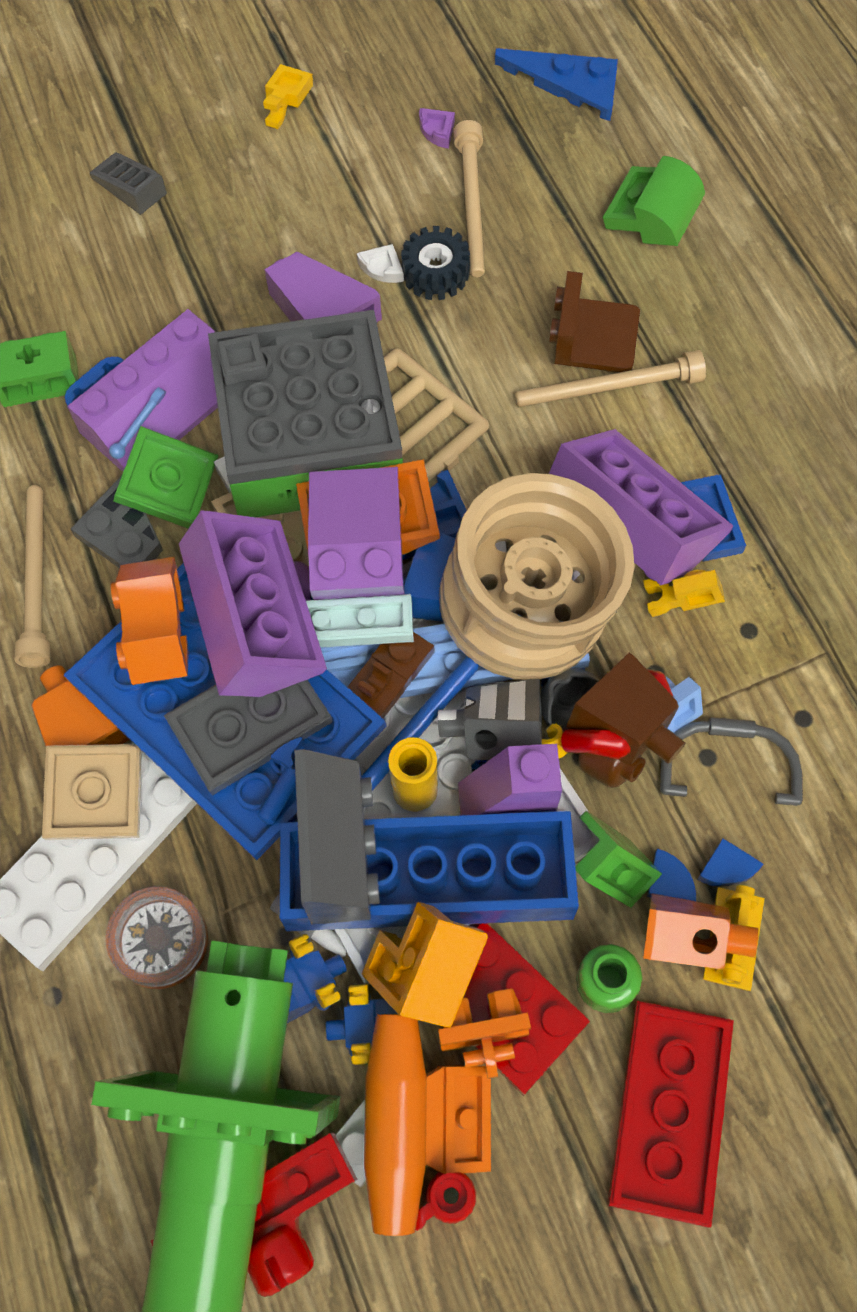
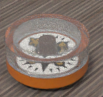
[106,887,208,989]

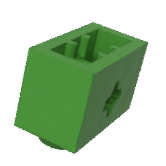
[0,331,79,407]

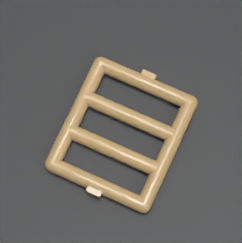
[384,348,489,482]

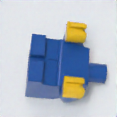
[284,934,347,1023]
[326,984,398,1065]

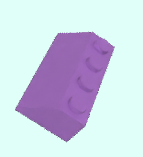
[67,309,218,472]
[549,429,733,585]
[179,510,327,697]

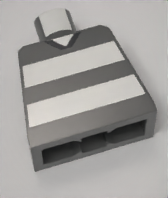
[438,679,542,760]

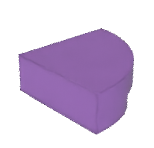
[419,108,455,149]

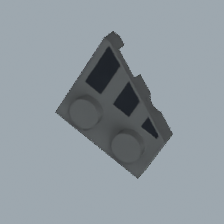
[71,474,163,568]

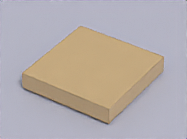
[42,744,142,840]

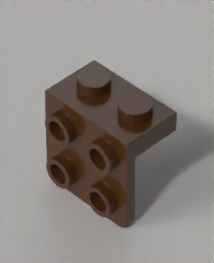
[549,271,640,372]

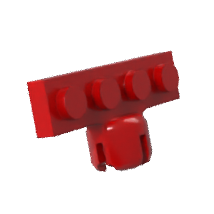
[150,1132,358,1297]

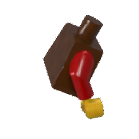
[542,652,686,764]

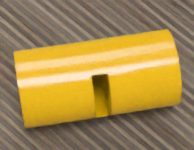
[388,737,438,812]

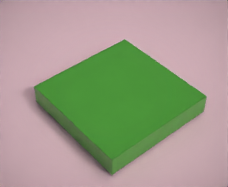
[113,426,219,529]

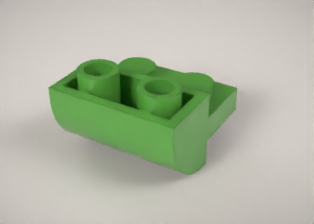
[603,156,705,246]

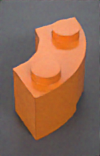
[111,557,188,685]

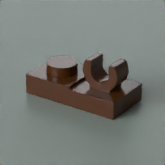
[348,632,435,719]

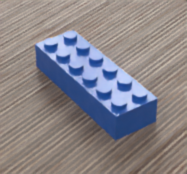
[280,811,579,931]

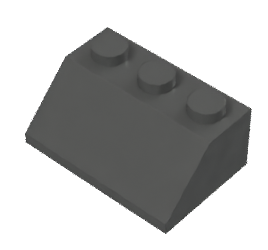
[294,749,380,925]

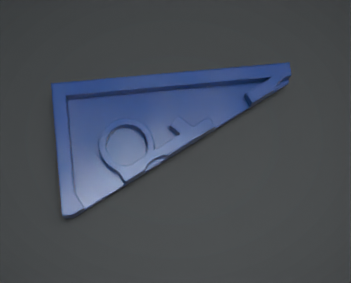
[495,48,618,121]

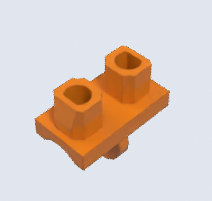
[438,989,531,1079]

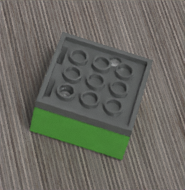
[208,310,403,517]

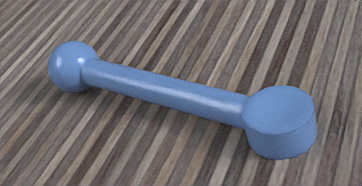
[109,387,166,459]

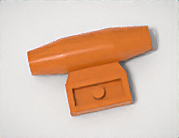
[364,1014,491,1236]

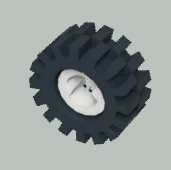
[401,226,470,300]

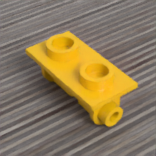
[703,885,765,991]

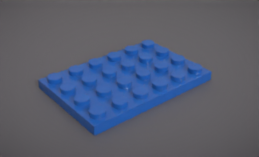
[64,563,387,861]

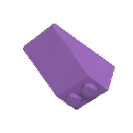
[308,467,404,600]

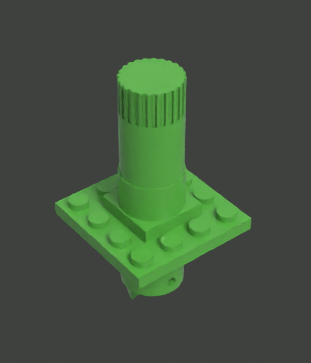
[91,941,341,1312]

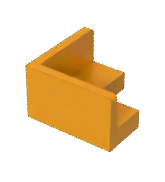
[361,902,488,1028]

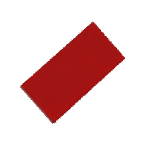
[607,1001,734,1228]

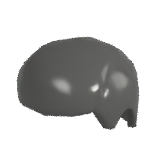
[540,667,599,732]

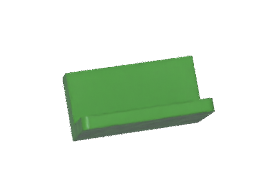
[575,811,662,908]

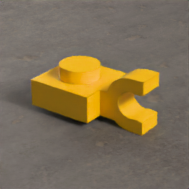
[263,64,313,130]
[643,570,725,617]

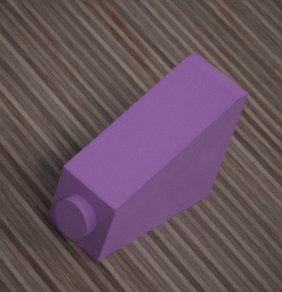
[264,252,382,322]
[458,743,562,815]

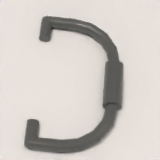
[660,717,803,806]

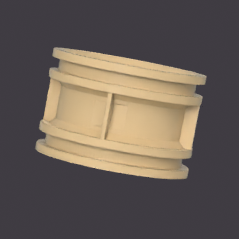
[439,473,635,680]

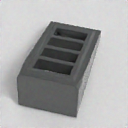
[90,152,167,215]

